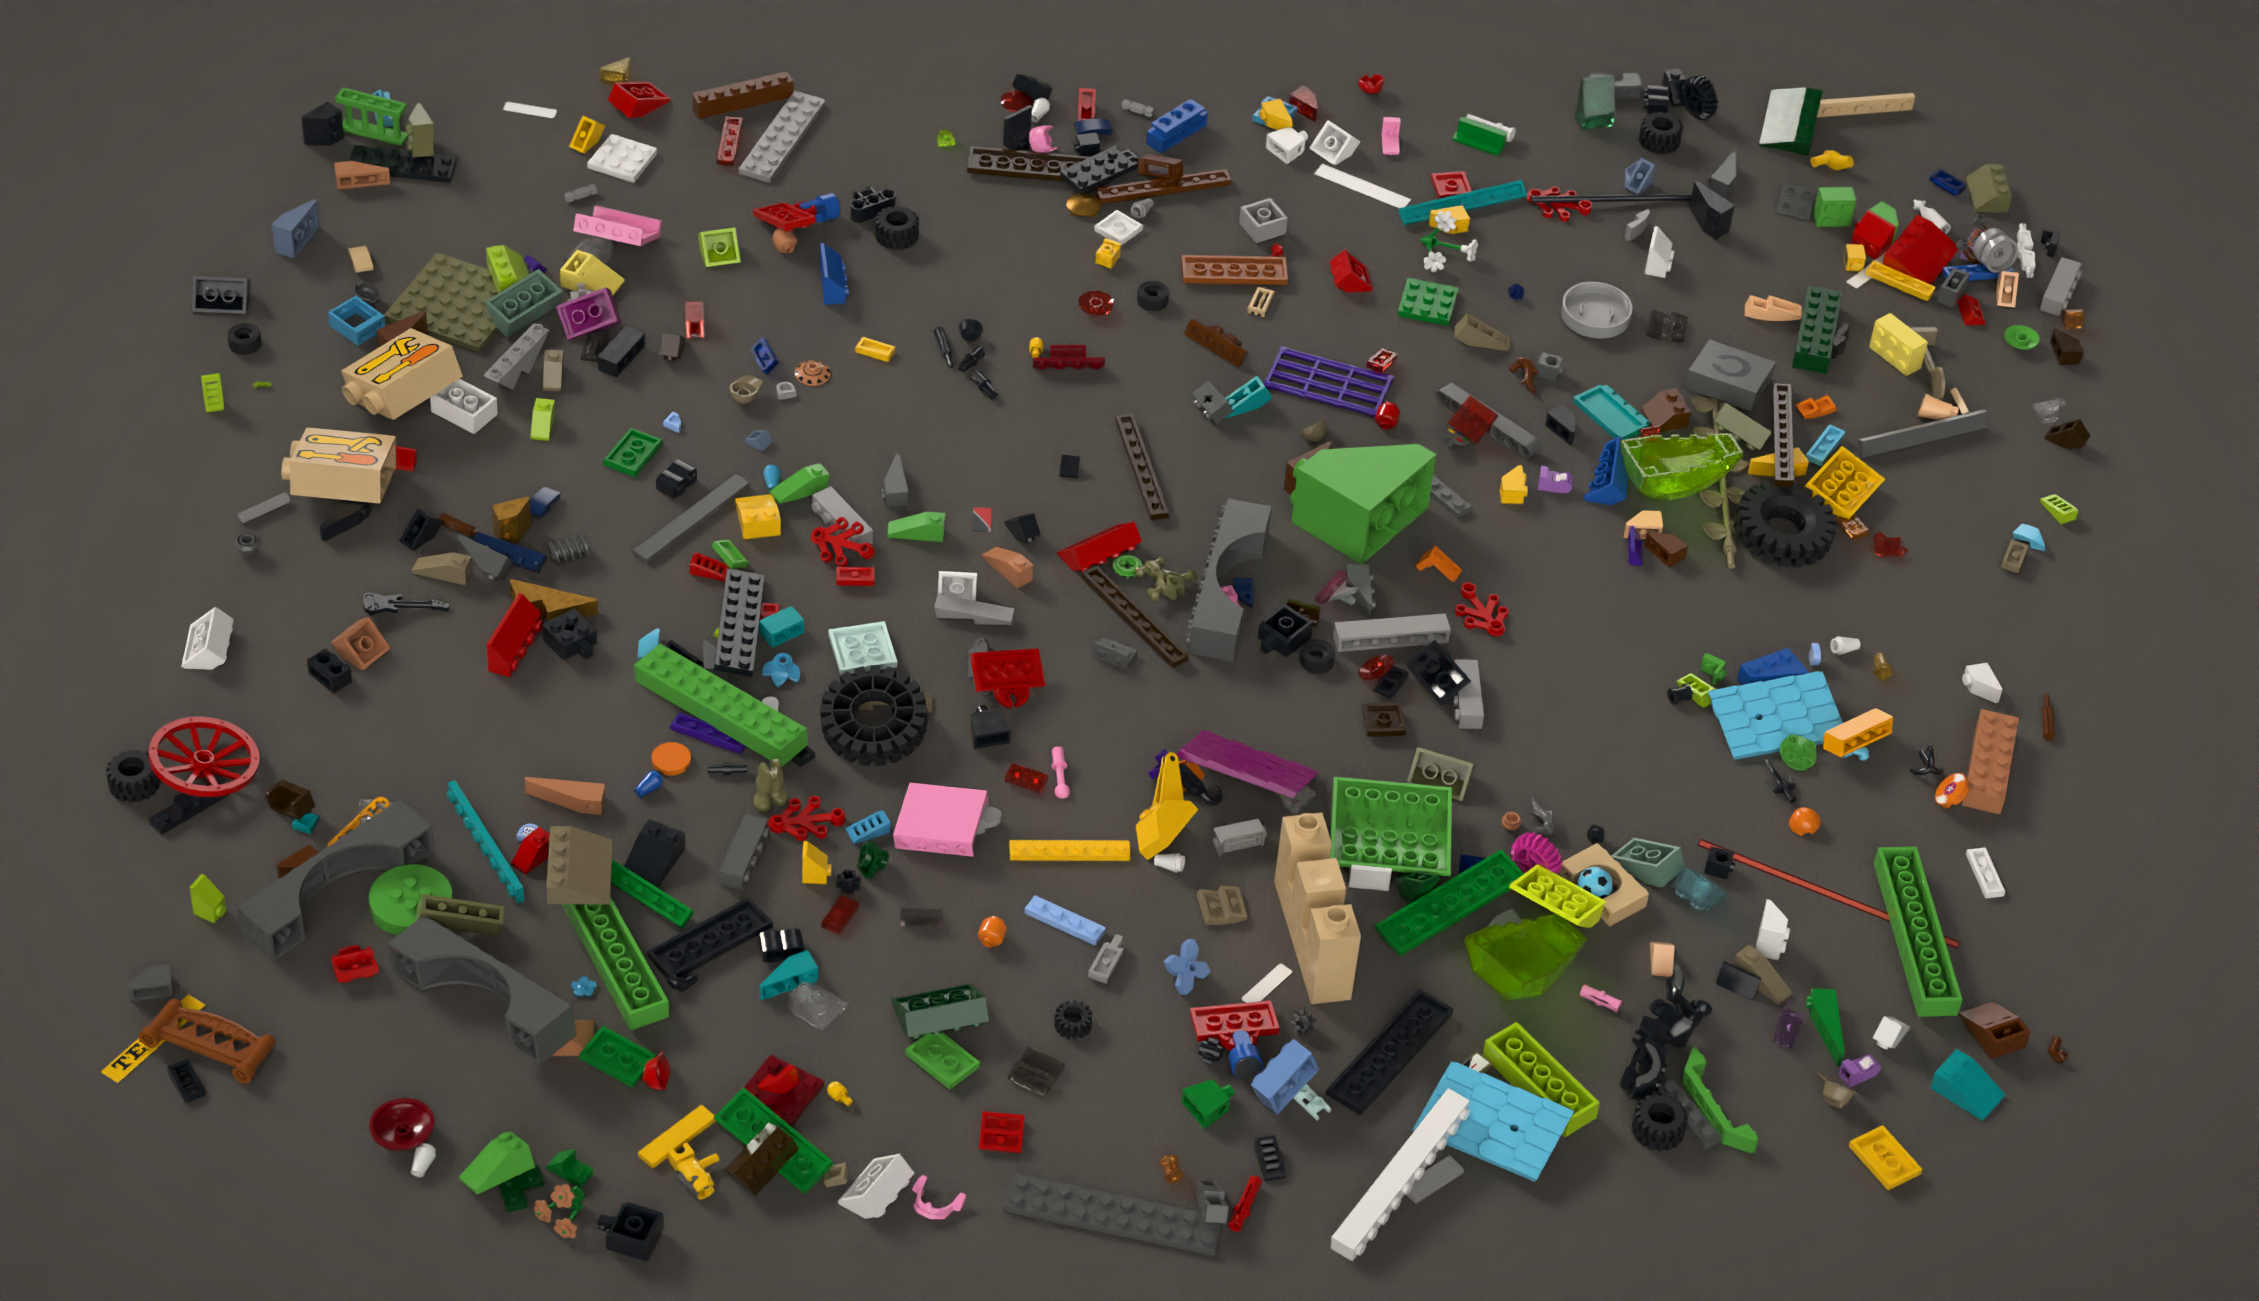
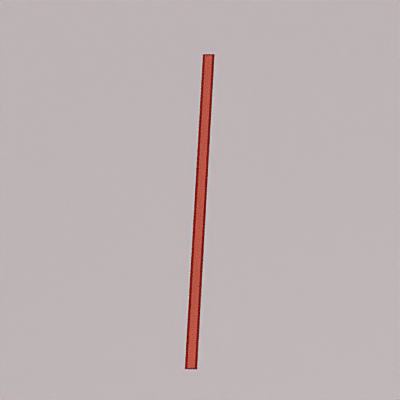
[1698,839,1960,949]

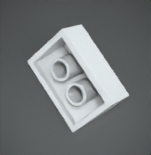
[181,607,233,670]
[838,1154,914,1219]

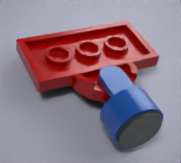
[753,193,841,232]
[1190,1000,1280,1079]

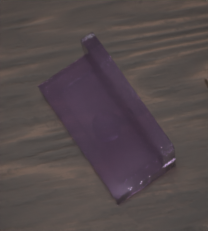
[1773,998,1804,1049]

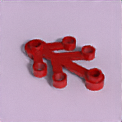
[1526,187,1592,222]
[810,517,875,567]
[1455,582,1509,637]
[768,796,846,841]

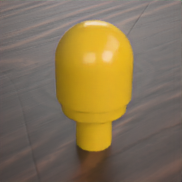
[1029,337,1044,358]
[827,1082,853,1107]

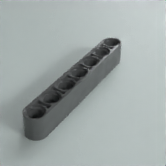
[1435,383,1541,459]

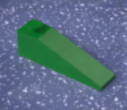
[1805,988,1845,1066]

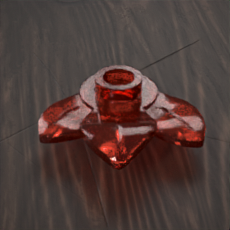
[1873,532,1908,557]

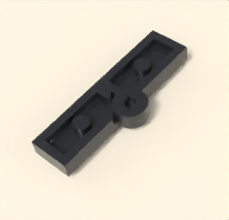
[149,780,228,835]

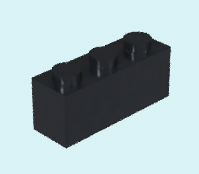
[597,326,645,377]

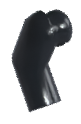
[667,973,698,992]

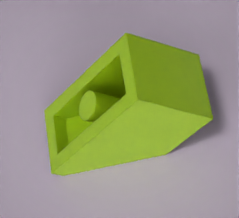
[531,398,555,441]
[190,874,226,923]

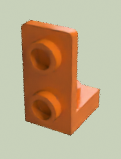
[1415,545,1462,582]

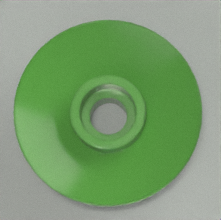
[2004,325,2040,350]

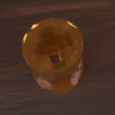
[1160,1154,1184,1183]

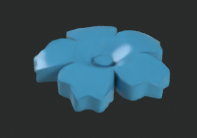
[571,976,597,997]

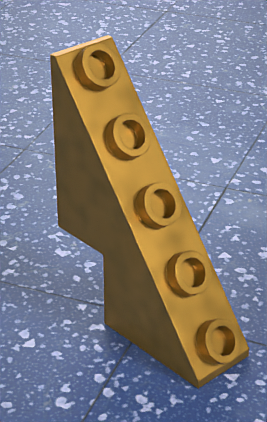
[510,579,598,622]

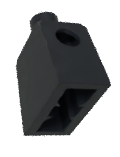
[971,705,1011,749]

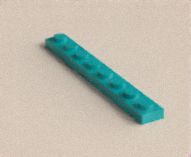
[1398,180,1527,226]
[446,780,524,904]

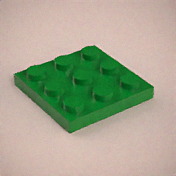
[1397,278,1459,326]

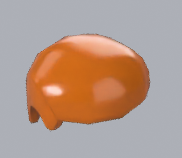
[1789,807,1821,836]

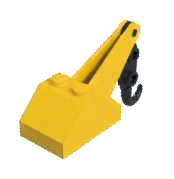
[1136,752,1222,860]

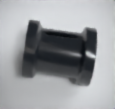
[1667,683,1693,705]

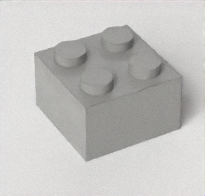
[1239,198,1288,243]

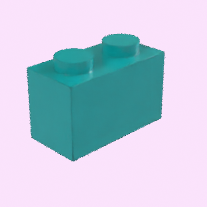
[759,606,804,648]

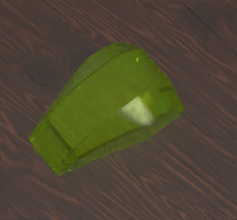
[1620,433,1743,500]
[1464,914,1587,1001]

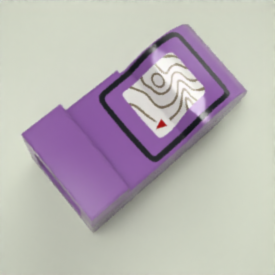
[1538,466,1573,493]
[1838,1054,1881,1088]

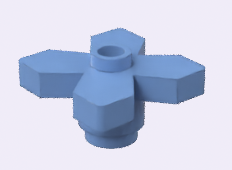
[1164,939,1210,995]

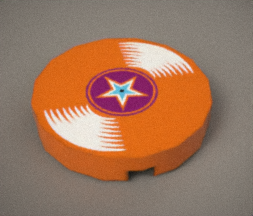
[1935,773,1970,809]

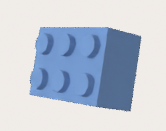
[1251,1039,1319,1115]

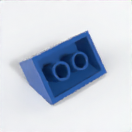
[820,243,849,304]

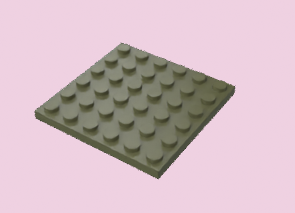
[384,253,498,353]

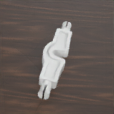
[2017,223,2035,278]

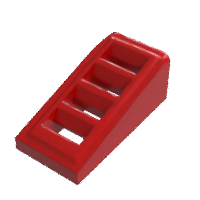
[689,552,731,582]

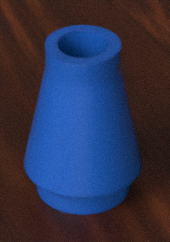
[634,770,663,798]

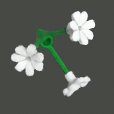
[1420,211,1478,272]

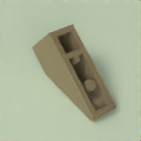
[1454,313,1510,351]
[412,552,473,585]
[1733,945,1792,1005]

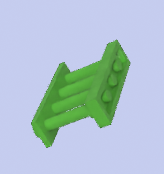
[336,87,409,146]

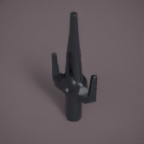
[1765,760,1797,804]

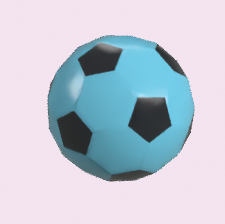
[1577,867,1613,899]

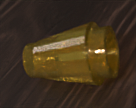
[1874,653,1893,680]

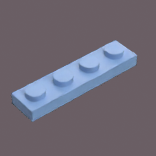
[1024,895,1106,946]

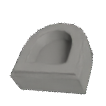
[776,382,796,400]

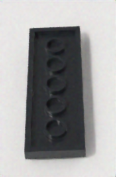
[349,145,457,183]
[647,897,773,979]

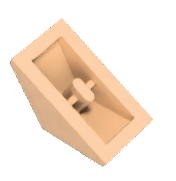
[1650,942,1675,977]

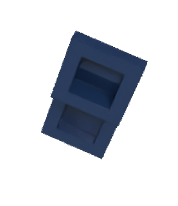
[1074,119,1113,135]
[530,487,561,517]

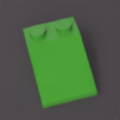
[459,1131,535,1194]

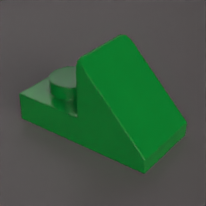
[546,1149,594,1188]

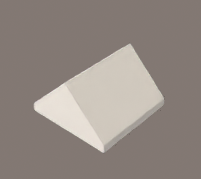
[1349,865,1392,891]

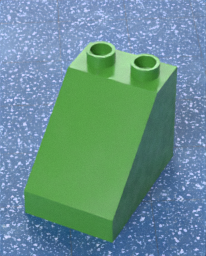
[1289,444,1437,564]

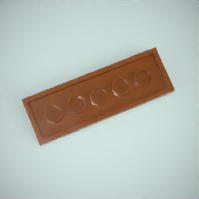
[1181,255,1288,285]

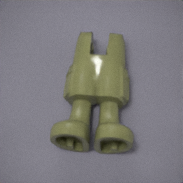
[753,759,789,813]

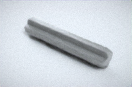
[238,492,290,523]

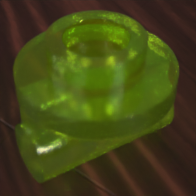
[936,129,955,147]

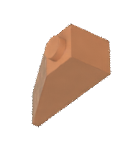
[334,161,390,189]
[982,547,1033,588]

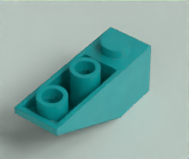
[760,950,818,1000]

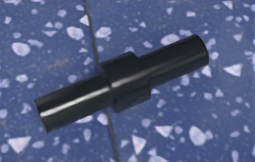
[707,763,747,775]

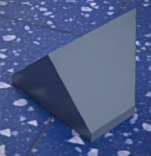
[1625,158,1656,194]

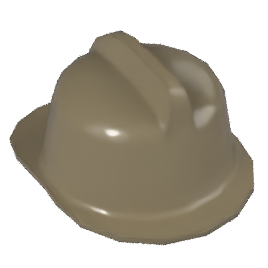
[1817,1072,1858,1108]

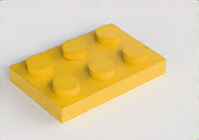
[1849,1125,1922,1190]

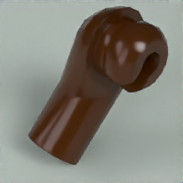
[2048,1036,2068,1063]

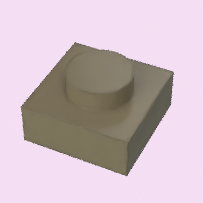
[824,1162,849,1187]

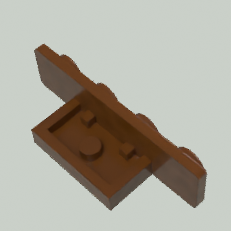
[1184,319,1247,367]

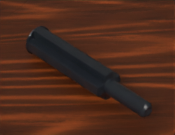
[934,327,954,368]

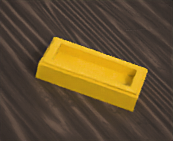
[855,337,895,362]

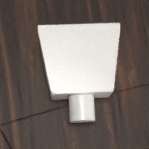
[1266,127,1308,164]

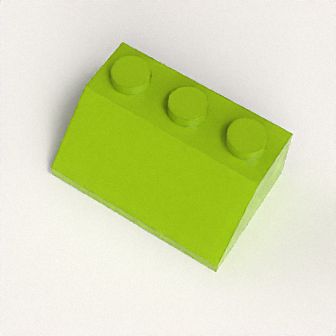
[486,245,529,293]

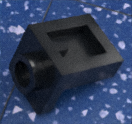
[2040,228,2061,257]

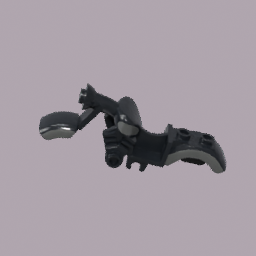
[1620,964,1712,1099]

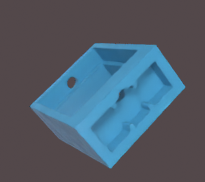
[328,296,385,346]

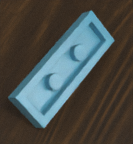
[1806,424,1846,466]

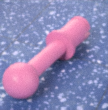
[1051,746,1070,799]

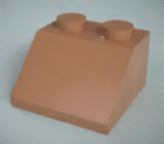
[331,617,390,670]

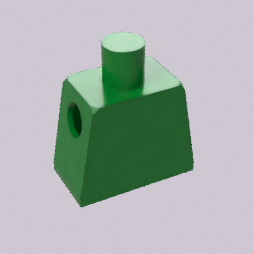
[1181,1080,1235,1129]

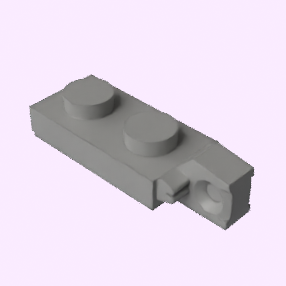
[1088,934,1124,984]

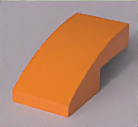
[1795,395,1837,419]

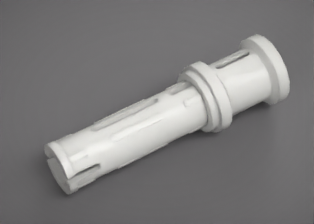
[1466,114,1516,142]

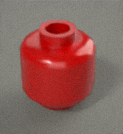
[1375,402,1400,430]

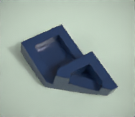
[1233,577,1253,607]

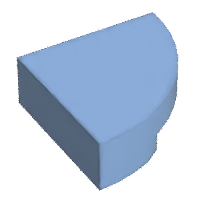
[663,412,682,433]

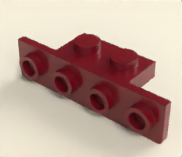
[1032,345,1105,370]

